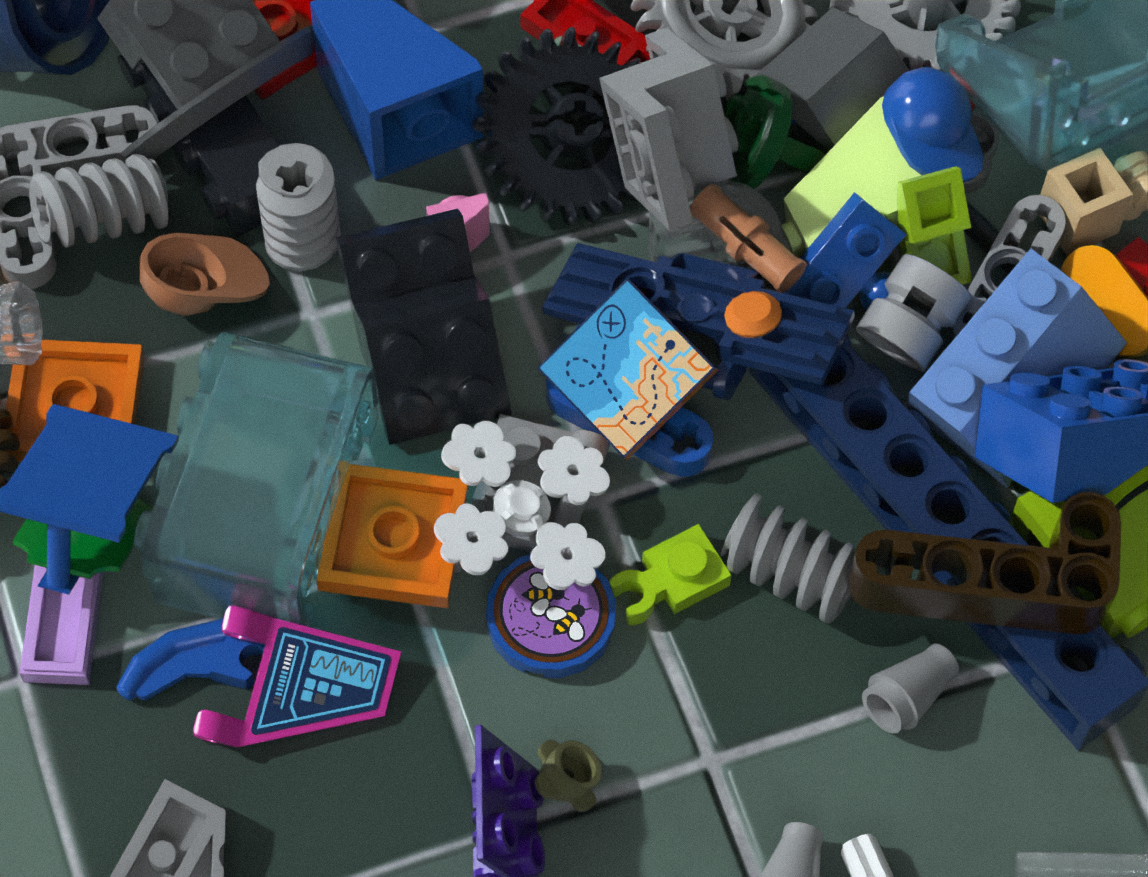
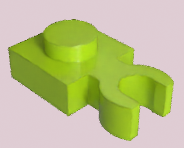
[609,524,732,625]

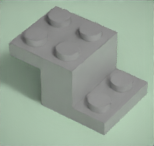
[599,27,738,231]

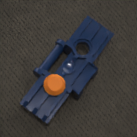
[542,243,855,400]

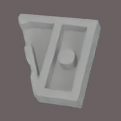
[110,779,226,877]

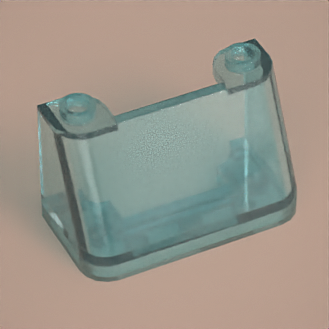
[935,0,1148,172]

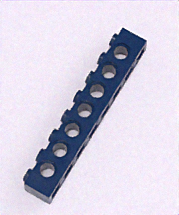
[749,334,1148,751]

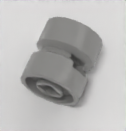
[856,254,972,372]

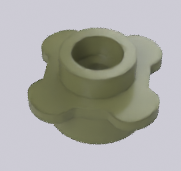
[534,740,602,812]

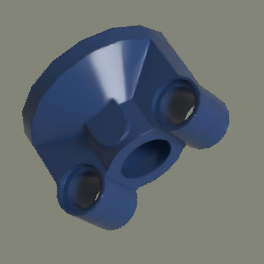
[0,0,110,75]

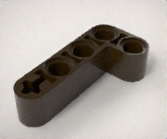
[848,492,1121,634]

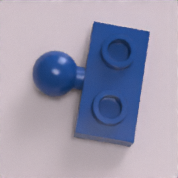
[784,192,909,312]

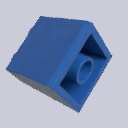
[310,0,484,181]

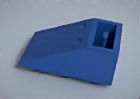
[975,359,1148,503]

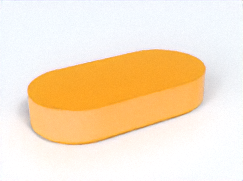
[1061,245,1148,358]

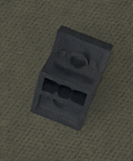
[336,209,512,445]

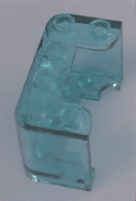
[134,332,379,627]

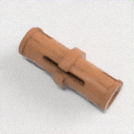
[690,184,807,293]

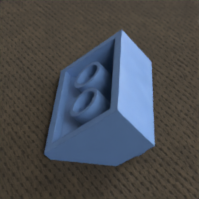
[908,248,1127,488]

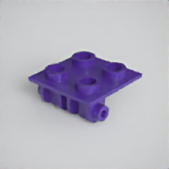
[472,725,545,877]

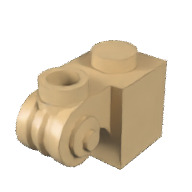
[1039,148,1148,256]

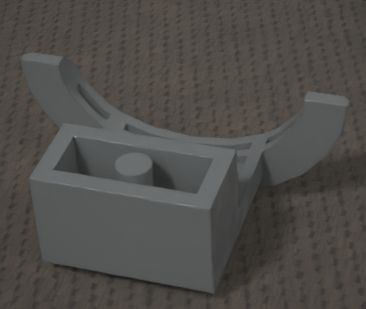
[97,0,314,160]

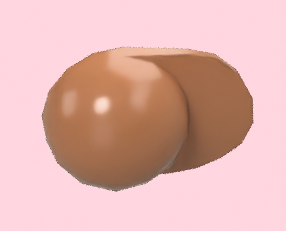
[140,233,270,317]

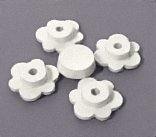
[434,421,610,590]

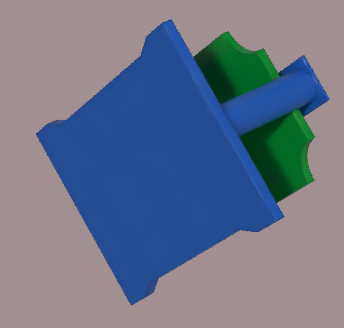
[0,404,179,595]

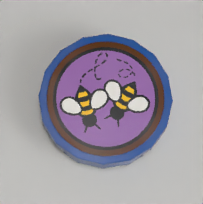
[486,554,616,679]

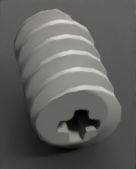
[256,143,341,272]
[29,154,169,248]
[721,493,854,624]

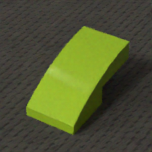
[897,166,972,285]

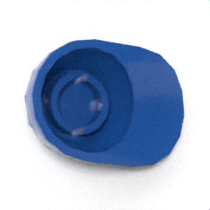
[882,67,983,183]

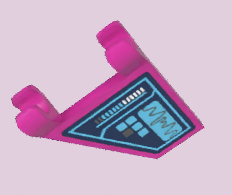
[193,606,401,748]

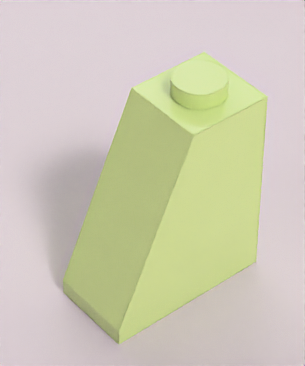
[779,96,921,257]

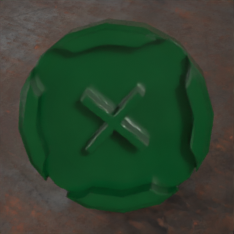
[715,75,826,196]

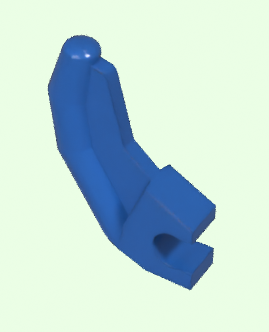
[116,618,265,701]

